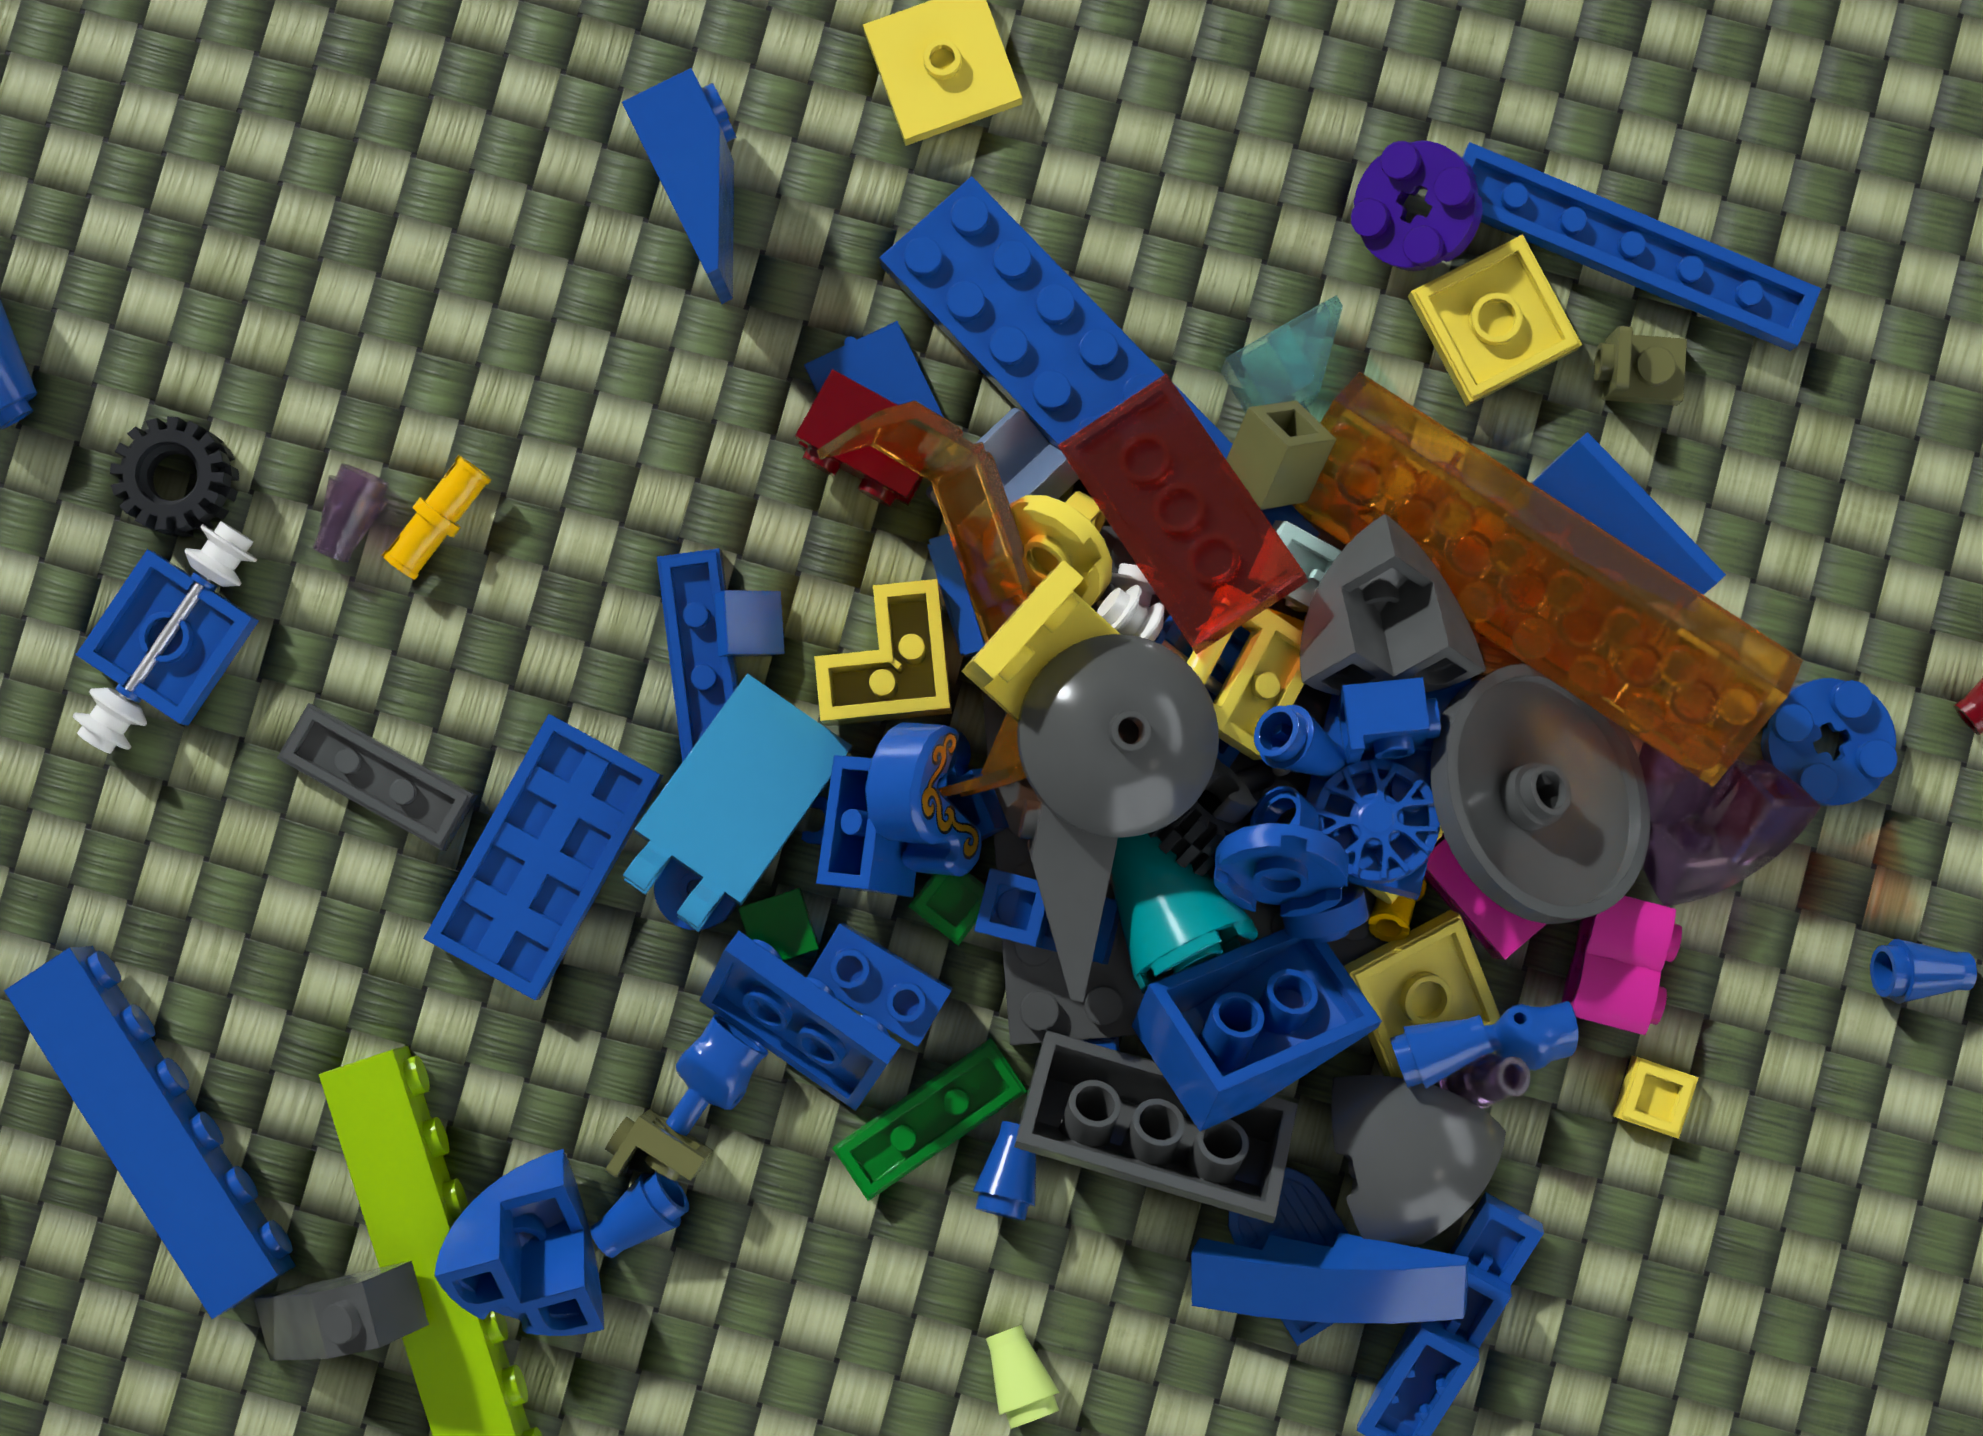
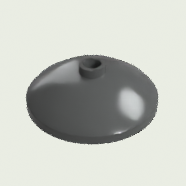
[1017,634,1219,838]

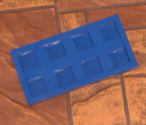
[423,714,663,1000]

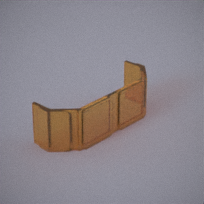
[817,401,1036,797]

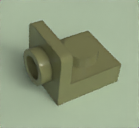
[1594,326,1687,406]
[605,1109,713,1181]

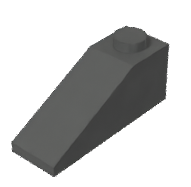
[1019,796,1118,1002]
[253,1261,429,1361]

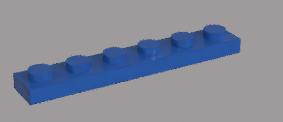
[1462,142,1822,351]

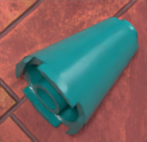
[1110,834,1258,993]

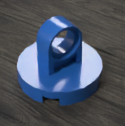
[1214,786,1349,917]

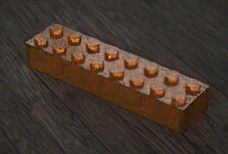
[1292,372,1803,787]

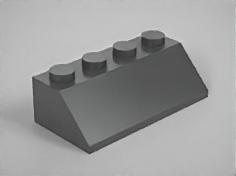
[1014,1030,1298,1223]

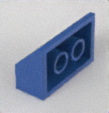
[1501,432,1726,648]

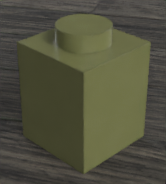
[1221,400,1336,510]

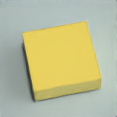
[1612,1055,1698,1139]

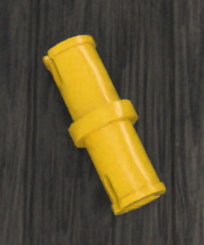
[382,455,492,580]

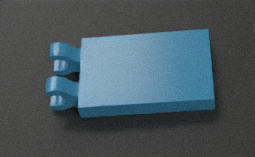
[623,673,852,932]

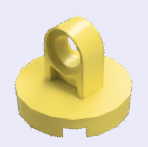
[988,491,1112,607]

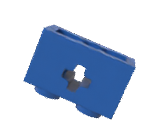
[808,923,953,1047]

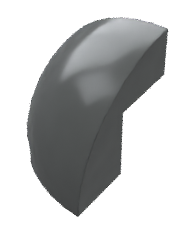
[1300,514,1486,696]
[1331,1075,1506,1247]

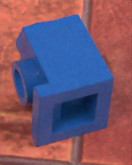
[1337,677,1441,767]

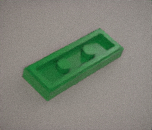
[832,1037,1027,1201]

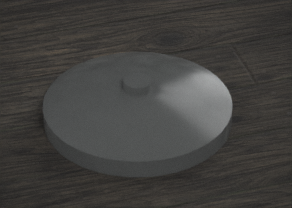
[1430,664,1651,924]

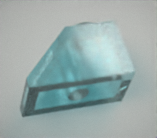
[1221,295,1343,414]

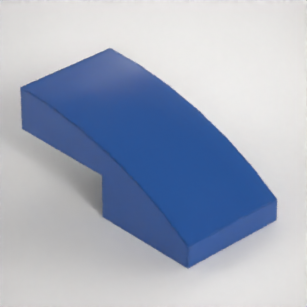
[974,868,1120,965]

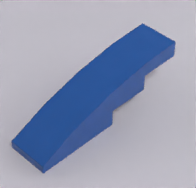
[1357,1192,1544,1436]
[1191,1232,1469,1324]

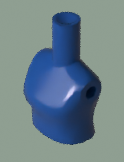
[1484,1001,1578,1071]
[666,1014,769,1136]

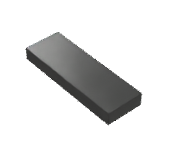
[277,703,478,851]

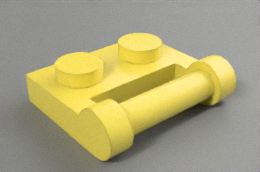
[1187,586,1304,760]

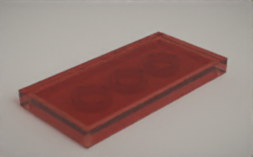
[1058,374,1308,655]

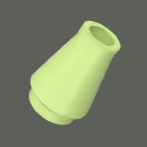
[986,1325,1060,1429]

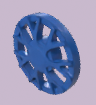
[1315,759,1440,884]

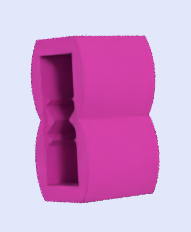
[1562,896,1682,1035]

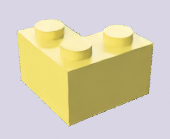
[814,579,952,726]

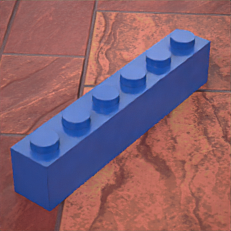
[4,946,296,1319]

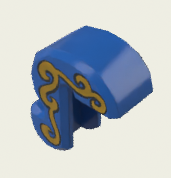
[865,722,982,877]

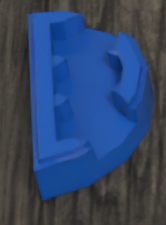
[927,533,985,658]

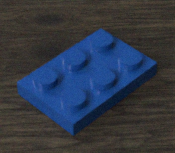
[699,931,901,1111]

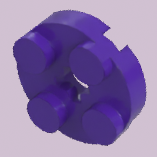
[1351,140,1483,271]

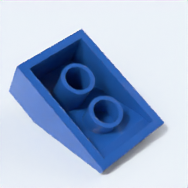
[622,68,737,304]
[1132,929,1382,1132]

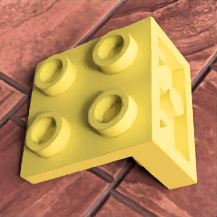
[962,560,1120,722]

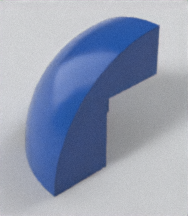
[434,1149,604,1336]

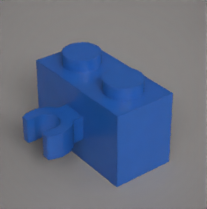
[802,755,916,897]

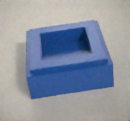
[714,590,785,657]

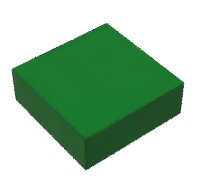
[908,873,985,946]
[738,888,820,961]

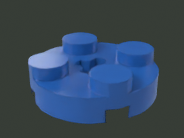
[1761,678,1898,806]

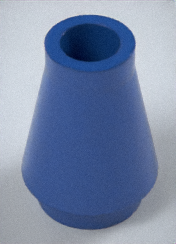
[1254,705,1346,780]
[1870,939,1977,1003]
[1390,1015,1494,1089]
[973,1121,1036,1221]
[590,1171,689,1258]

